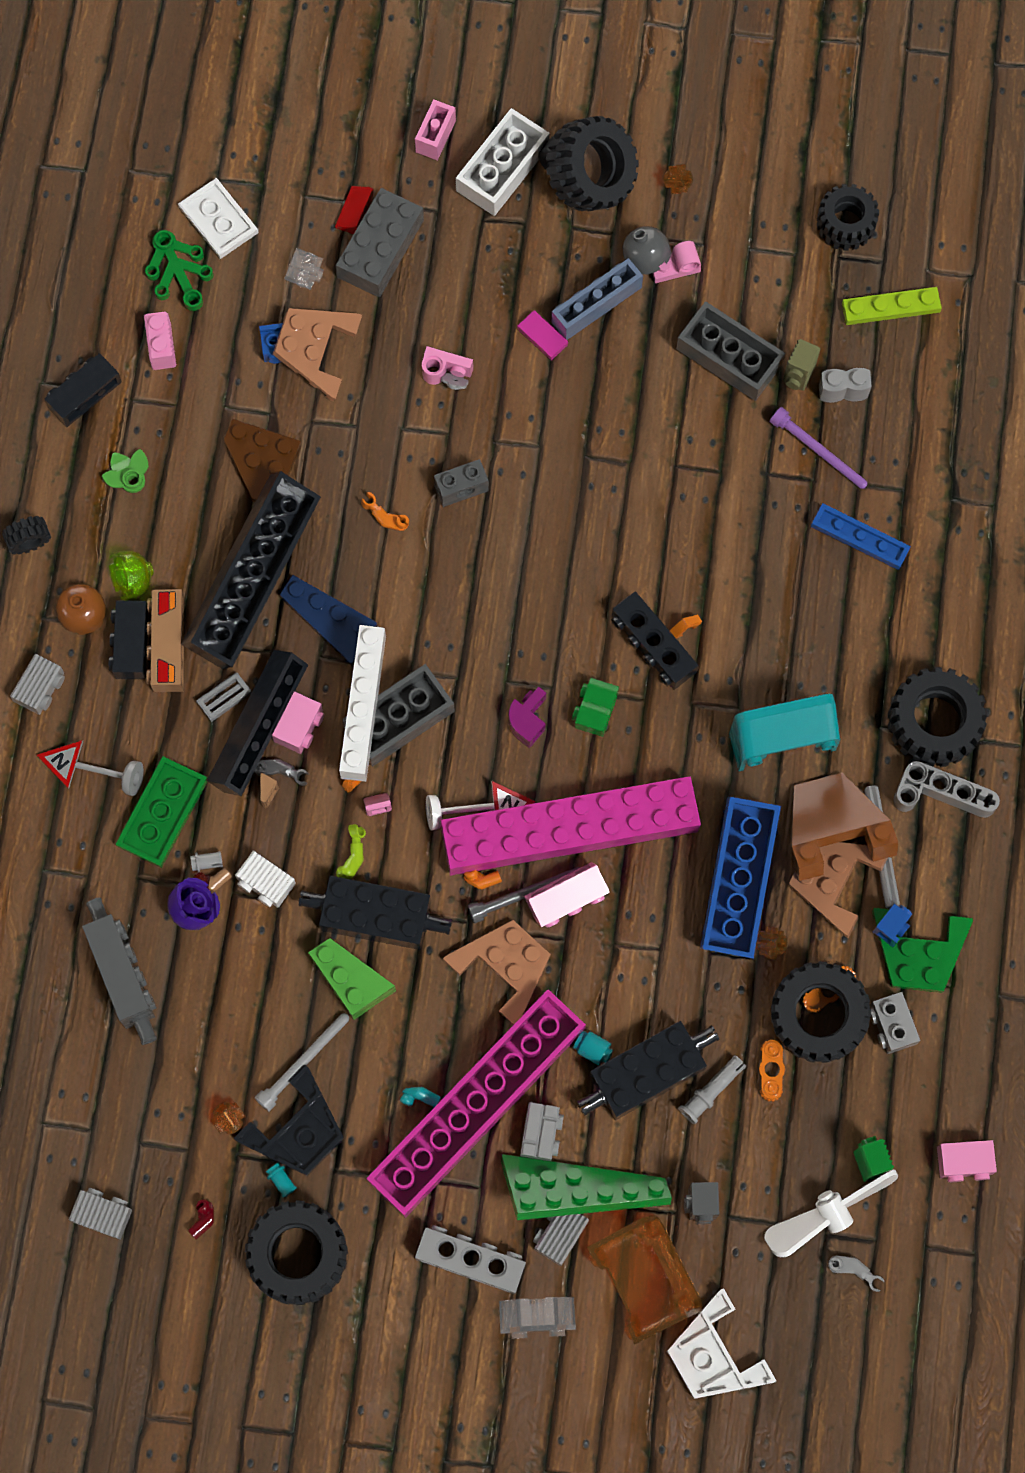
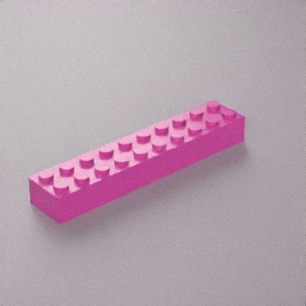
[441,776,701,876]
[366,989,586,1218]

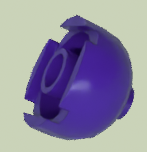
[167,878,220,930]

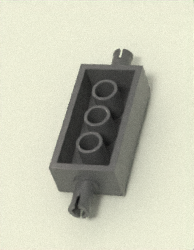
[82,897,157,1045]

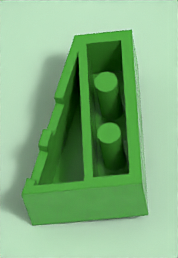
[308,938,396,1020]

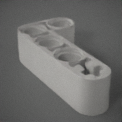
[893,761,1000,818]

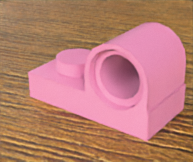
[652,241,701,283]
[422,346,473,385]

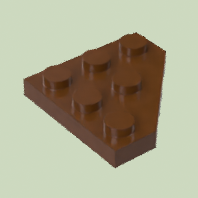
[224,419,301,502]

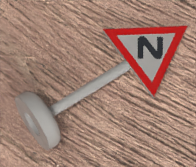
[37,740,144,796]

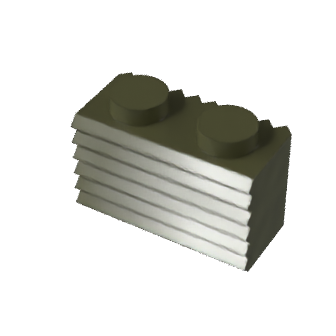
[783,339,820,390]

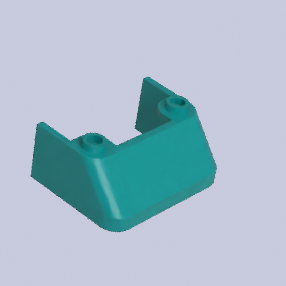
[729,694,840,771]

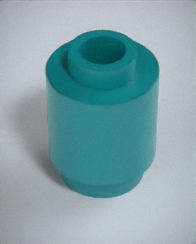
[573,1030,614,1066]

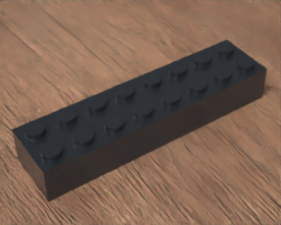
[181,471,321,669]

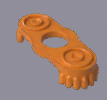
[803,966,856,1013]
[759,1040,785,1102]

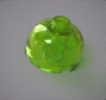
[109,550,154,601]

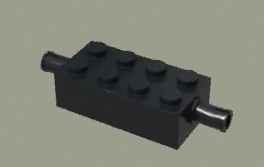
[299,876,452,950]
[576,1021,720,1121]

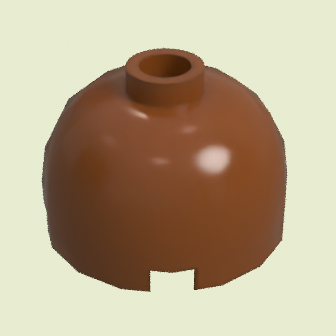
[56,584,107,635]

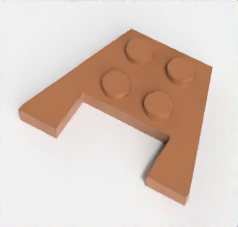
[273,308,362,401]
[789,842,888,938]
[443,920,551,1025]

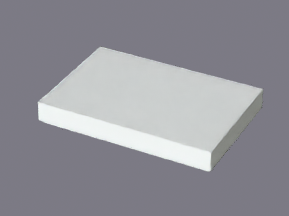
[178,178,259,259]

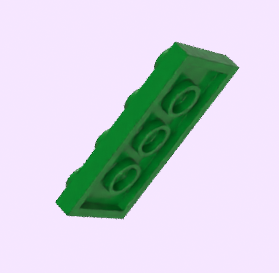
[115,756,208,868]

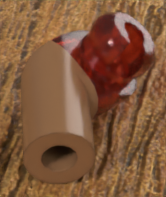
[193,868,232,891]

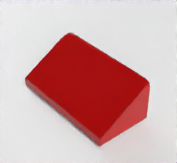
[335,186,374,234]

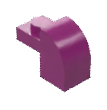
[509,687,546,749]

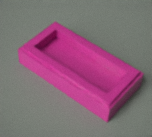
[517,310,568,360]

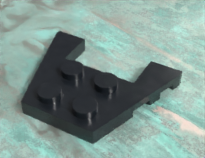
[234,1066,344,1176]

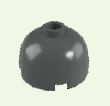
[622,226,672,275]

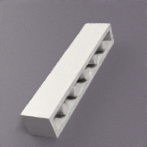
[339,625,386,782]

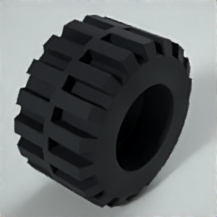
[816,184,879,251]

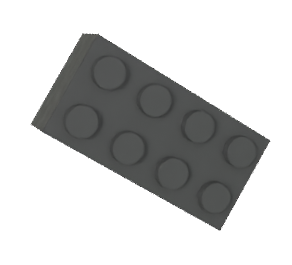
[336,188,424,298]
[676,301,786,401]
[342,664,455,767]

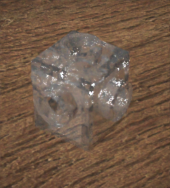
[284,248,324,290]

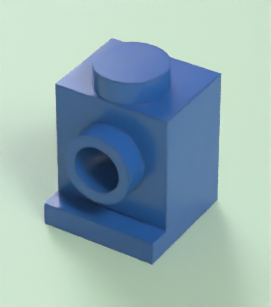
[259,323,283,364]
[873,903,912,948]

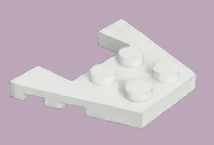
[667,1288,776,1399]

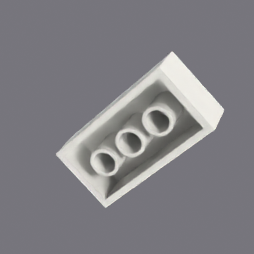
[456,108,550,216]

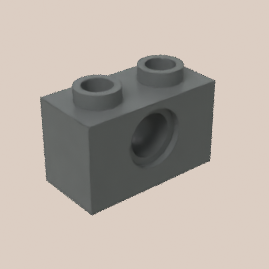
[434,459,489,507]

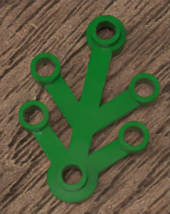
[145,230,214,311]

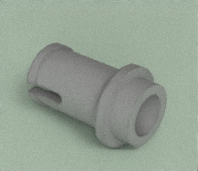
[190,851,223,873]

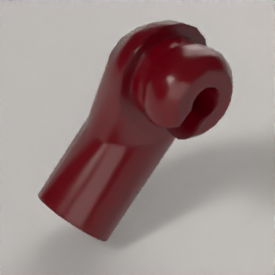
[188,1199,214,1240]

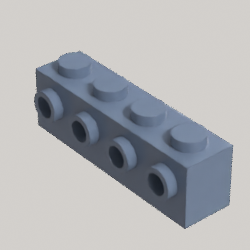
[551,258,643,340]

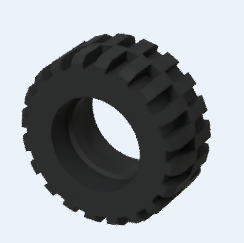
[546,116,639,211]
[887,667,988,767]
[771,961,871,1063]
[245,1200,348,1305]

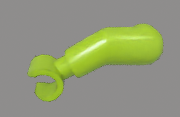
[336,824,366,879]

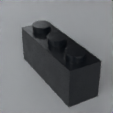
[44,353,122,428]
[109,601,149,679]

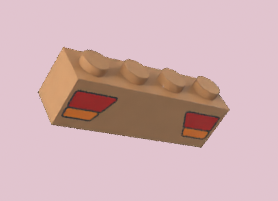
[146,589,185,692]

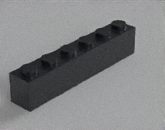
[207,650,308,796]

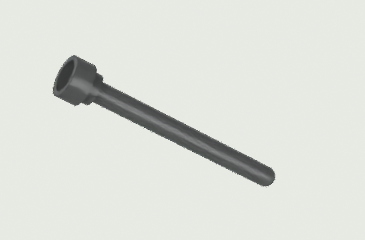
[467,867,581,924]

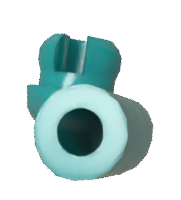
[400,1087,440,1107]

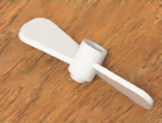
[765,1170,898,1257]

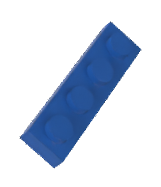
[811,503,911,570]

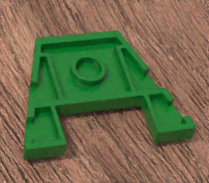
[872,908,973,993]

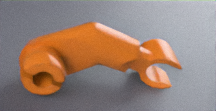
[361,492,409,531]

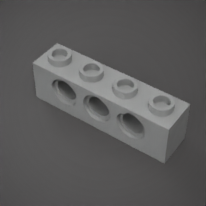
[415,1225,526,1294]

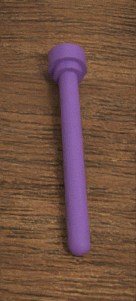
[770,407,867,489]

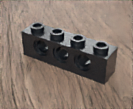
[611,591,699,690]

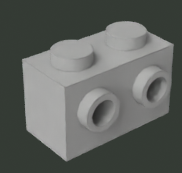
[870,992,920,1054]

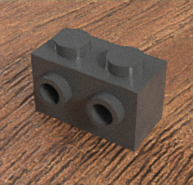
[684,1182,719,1225]

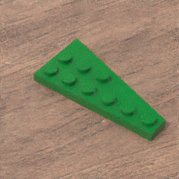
[501,1154,672,1220]

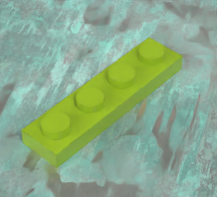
[842,287,942,325]

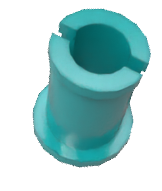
[266,1163,297,1198]

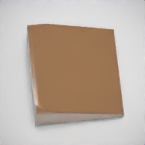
[260,773,279,808]

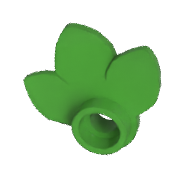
[102,449,149,493]

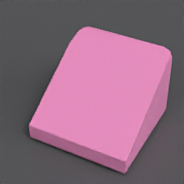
[364,793,392,816]

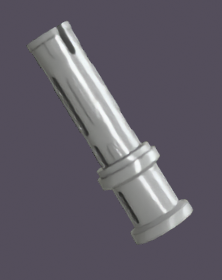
[678,1055,746,1124]

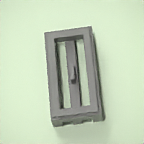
[196,672,252,722]

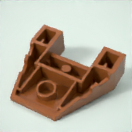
[792,773,898,881]

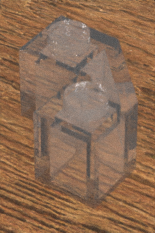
[499,1297,576,1339]

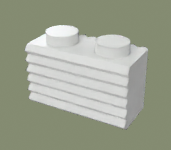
[235,851,296,908]

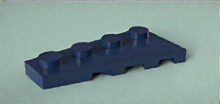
[280,575,378,666]

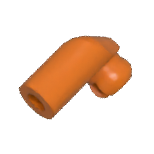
[464,870,502,889]

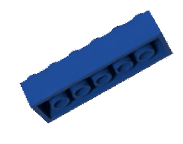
[700,797,781,959]

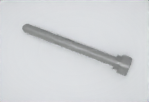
[254,1013,349,1112]

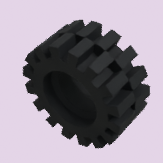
[2,516,51,555]

